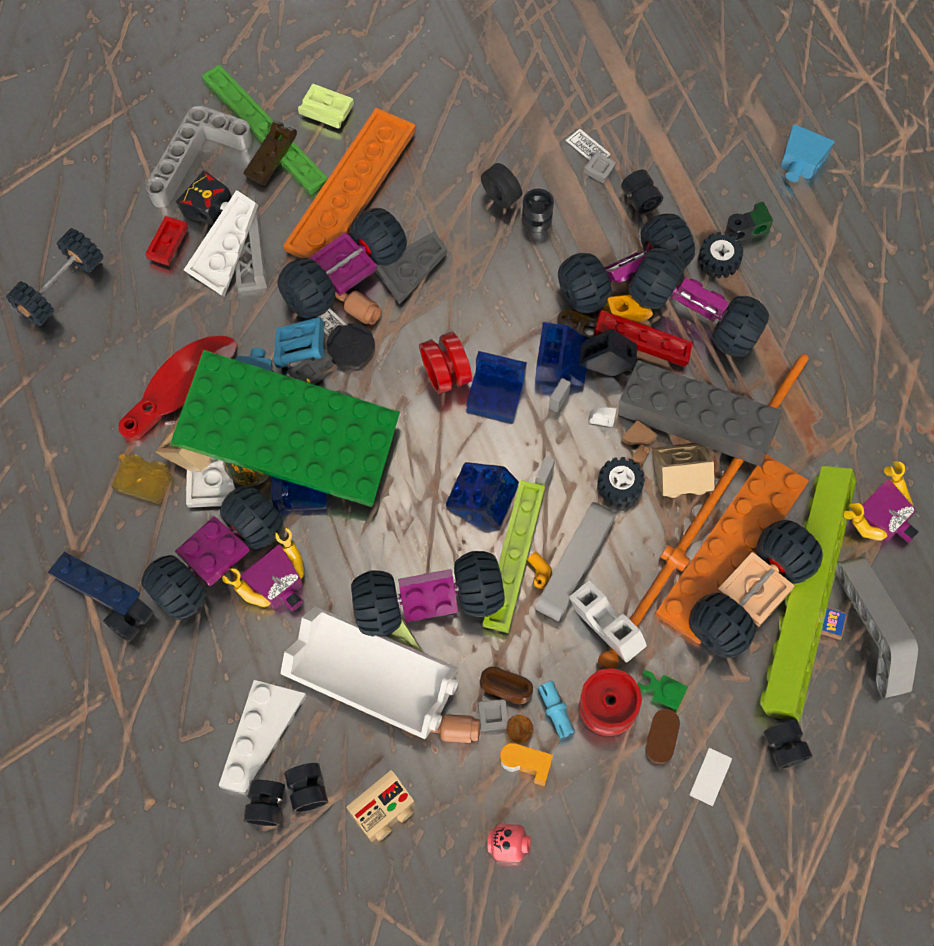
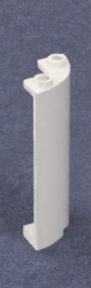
[280,606,459,739]

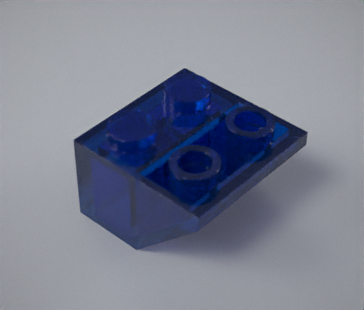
[535,322,588,386]

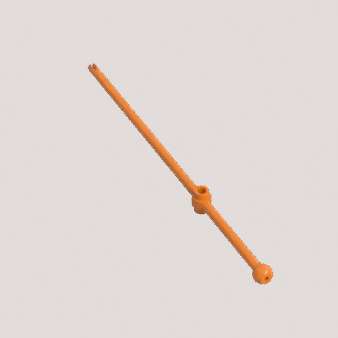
[598,353,809,669]

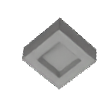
[584,151,616,184]
[549,378,571,413]
[535,456,555,488]
[478,699,508,731]

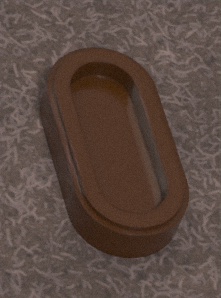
[480,667,533,704]
[645,709,680,765]

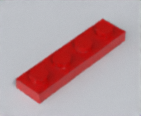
[593,310,693,367]

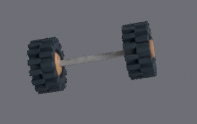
[6,228,104,326]

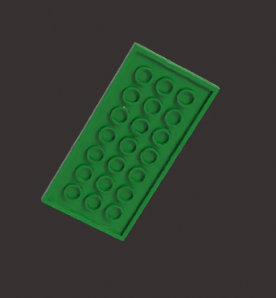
[171,350,400,507]

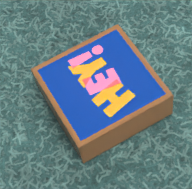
[821,607,848,640]

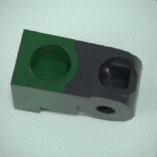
[725,201,773,241]

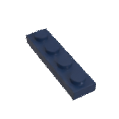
[48,552,140,616]

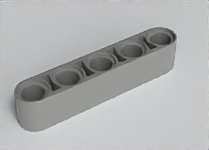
[535,502,616,622]

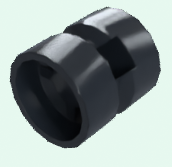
[621,169,664,215]
[522,188,554,233]
[103,598,154,643]
[763,719,813,770]
[284,763,329,813]
[243,779,286,826]

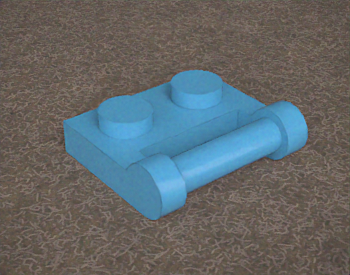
[273,317,325,368]

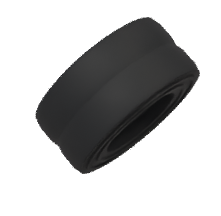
[481,163,522,208]

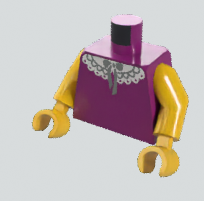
[843,461,919,543]
[222,527,304,611]

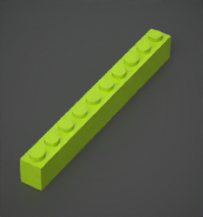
[760,466,857,723]

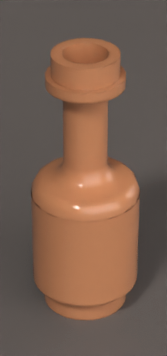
[335,291,382,325]
[407,714,480,743]

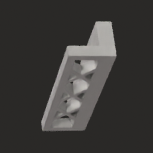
[235,195,267,292]

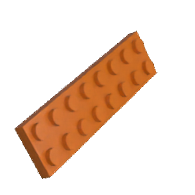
[283,108,416,259]
[655,454,809,645]

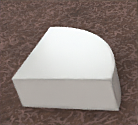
[588,407,616,427]

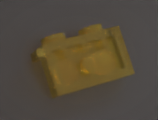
[112,454,172,504]

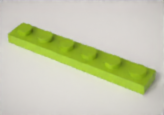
[483,480,545,633]

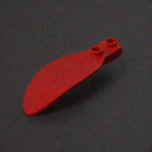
[118,335,237,441]

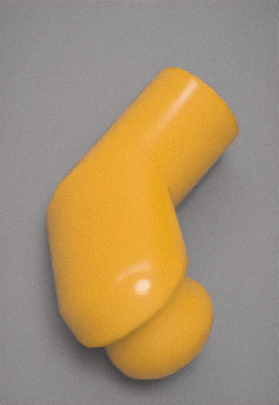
[527,551,552,590]

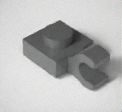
[289,351,334,385]

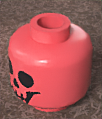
[487,823,531,862]

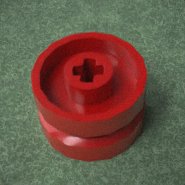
[419,331,472,395]
[578,668,642,737]

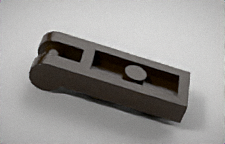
[243,120,297,187]

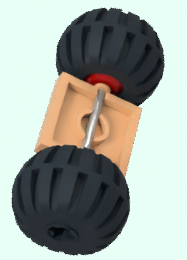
[689,520,823,658]

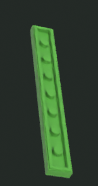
[201,64,328,195]

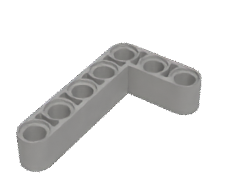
[146,105,253,208]
[836,557,918,698]

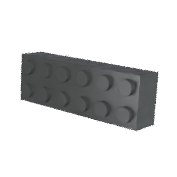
[618,360,782,467]

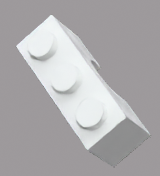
[569,580,647,663]

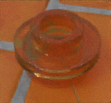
[507,715,533,743]

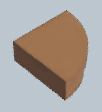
[621,420,657,446]
[632,444,650,469]

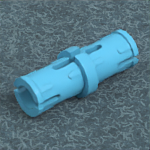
[538,681,576,739]

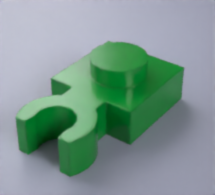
[638,670,688,713]

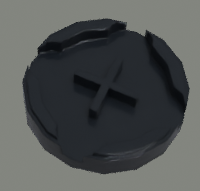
[326,323,375,370]

